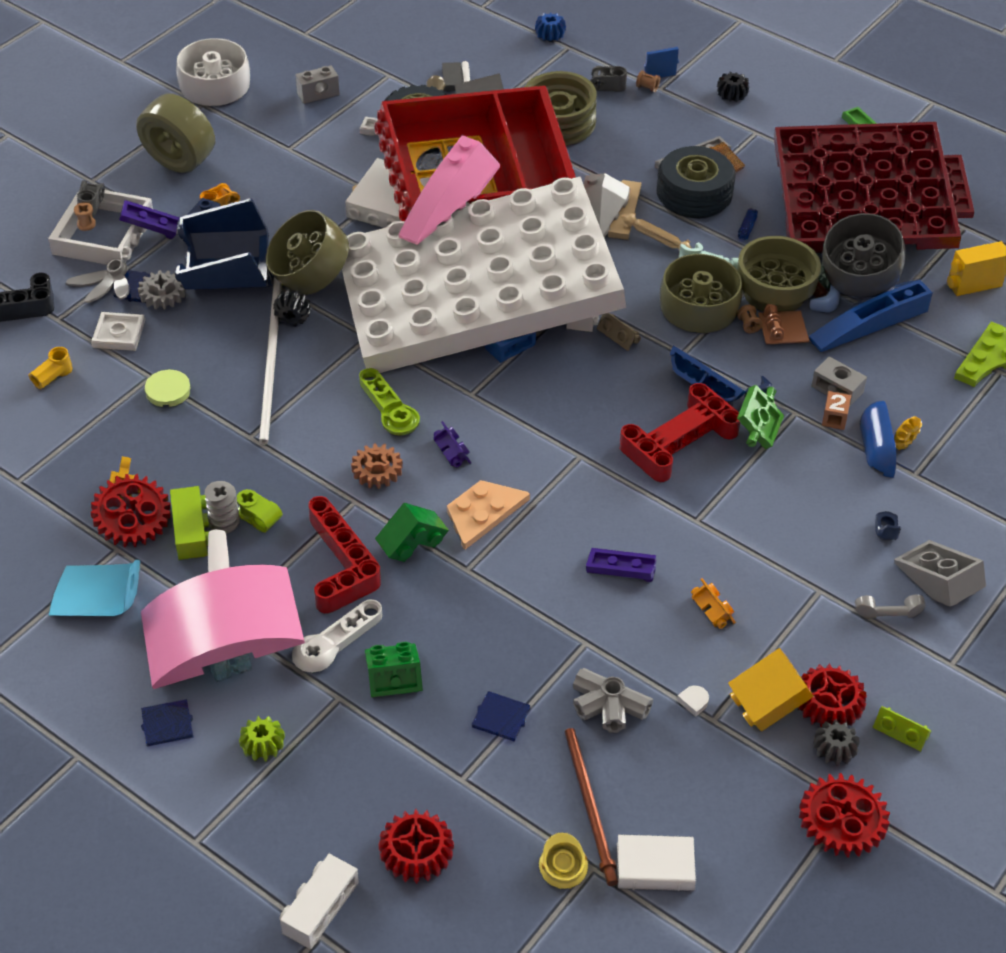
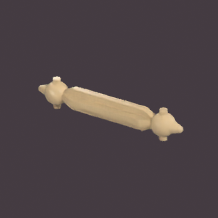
[620,212,691,251]

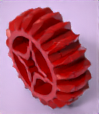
[798,663,867,728]
[378,809,454,884]

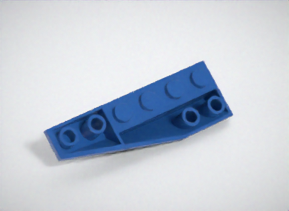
[809,279,933,352]

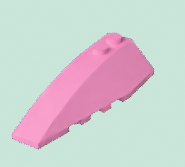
[398,135,500,245]

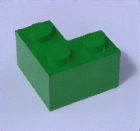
[375,503,449,562]

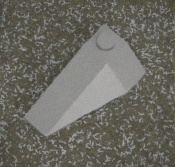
[583,173,630,238]

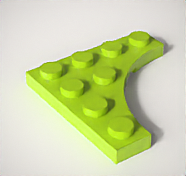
[954,321,1006,387]

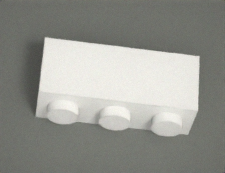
[280,854,359,950]

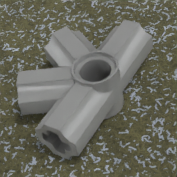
[573,668,653,733]

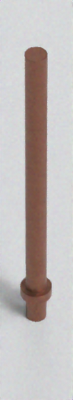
[564,728,618,886]

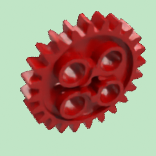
[91,474,171,548]
[799,773,890,858]

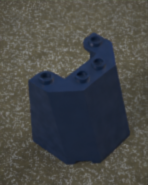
[174,198,274,290]

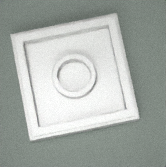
[91,312,145,351]

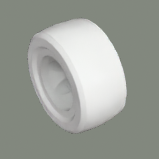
[176,39,250,106]

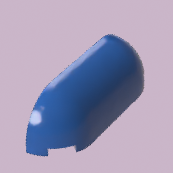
[670,345,746,402]
[860,401,896,478]

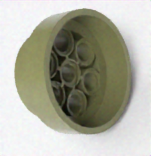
[737,236,821,312]

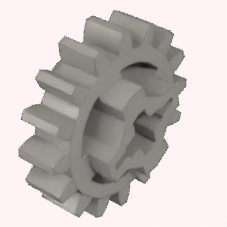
[138,270,186,309]

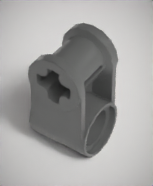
[590,66,627,92]
[77,180,105,217]

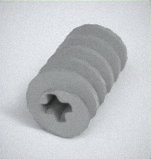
[205,481,240,534]

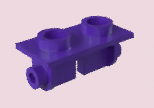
[433,421,472,467]

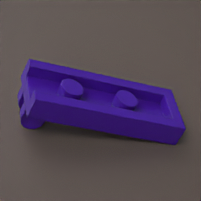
[119,200,180,239]
[586,548,657,582]

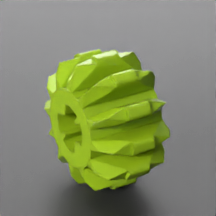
[239,716,285,761]

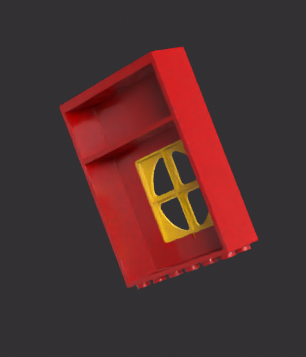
[374,85,576,222]

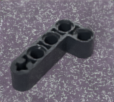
[0,272,54,322]

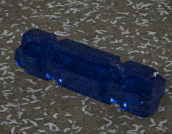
[737,208,758,240]

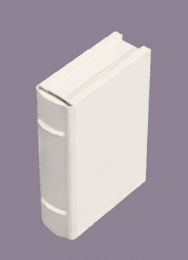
[617,835,696,891]

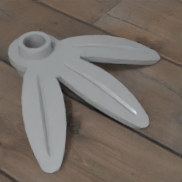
[66,259,130,303]

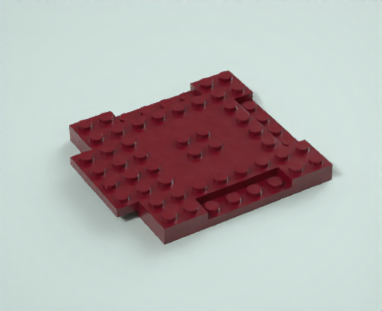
[774,122,975,253]

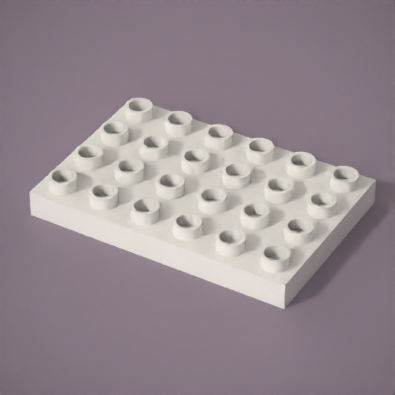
[342,177,626,373]

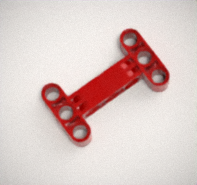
[619,383,740,482]

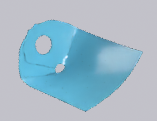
[49,560,140,616]

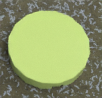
[145,369,191,407]

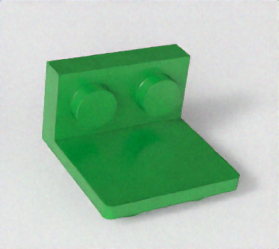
[365,642,423,697]

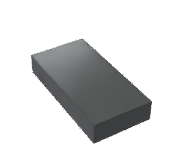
[442,62,463,91]

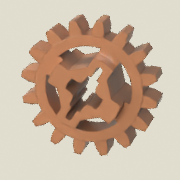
[351,443,403,489]

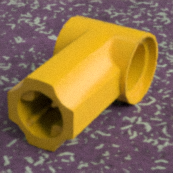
[28,347,73,389]

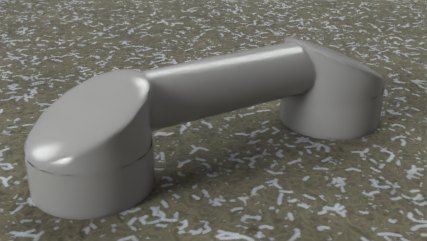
[855,595,926,619]

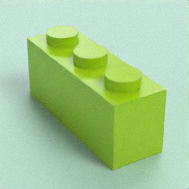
[170,486,209,560]

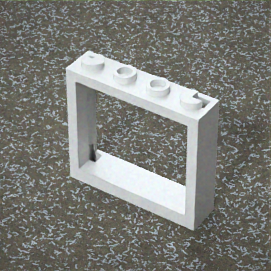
[48,190,153,265]

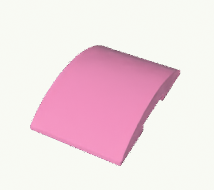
[141,565,305,690]

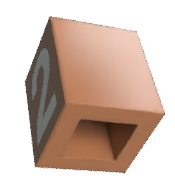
[822,391,851,430]

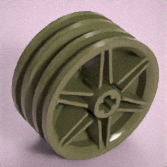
[524,71,597,145]

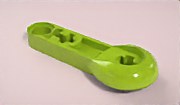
[359,368,420,436]

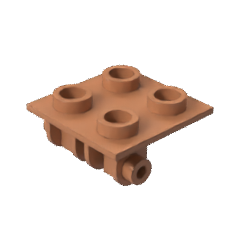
[758,304,809,344]

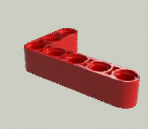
[308,496,381,613]

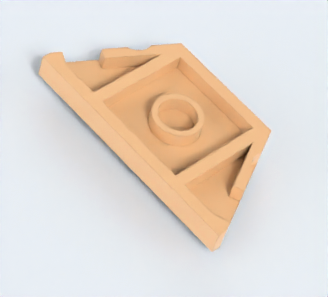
[447,480,530,550]

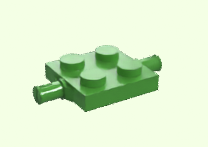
[737,385,784,449]

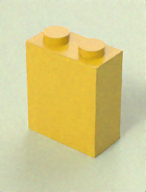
[947,241,1006,296]
[728,648,814,732]

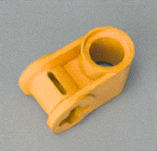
[200,183,240,206]

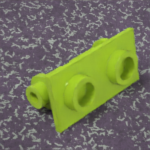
[872,706,931,752]

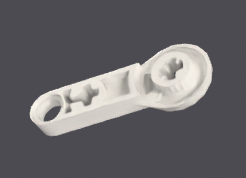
[292,599,382,673]

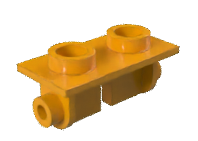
[691,578,736,629]

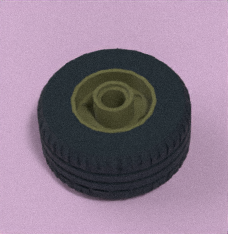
[656,146,736,218]

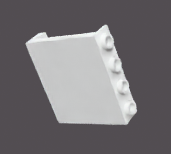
[345,158,431,228]

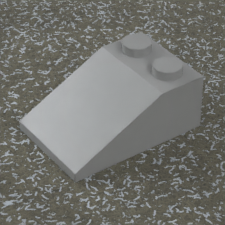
[894,540,986,607]

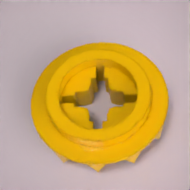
[894,416,922,450]

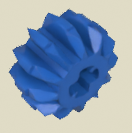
[535,12,566,42]

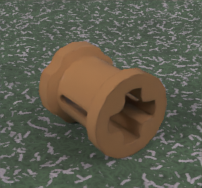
[636,70,660,92]
[73,202,96,231]
[737,305,763,334]

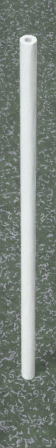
[259,277,282,445]

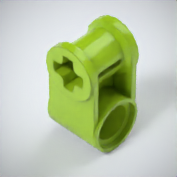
[237,489,283,533]

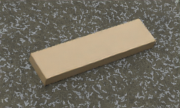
[608,180,642,240]

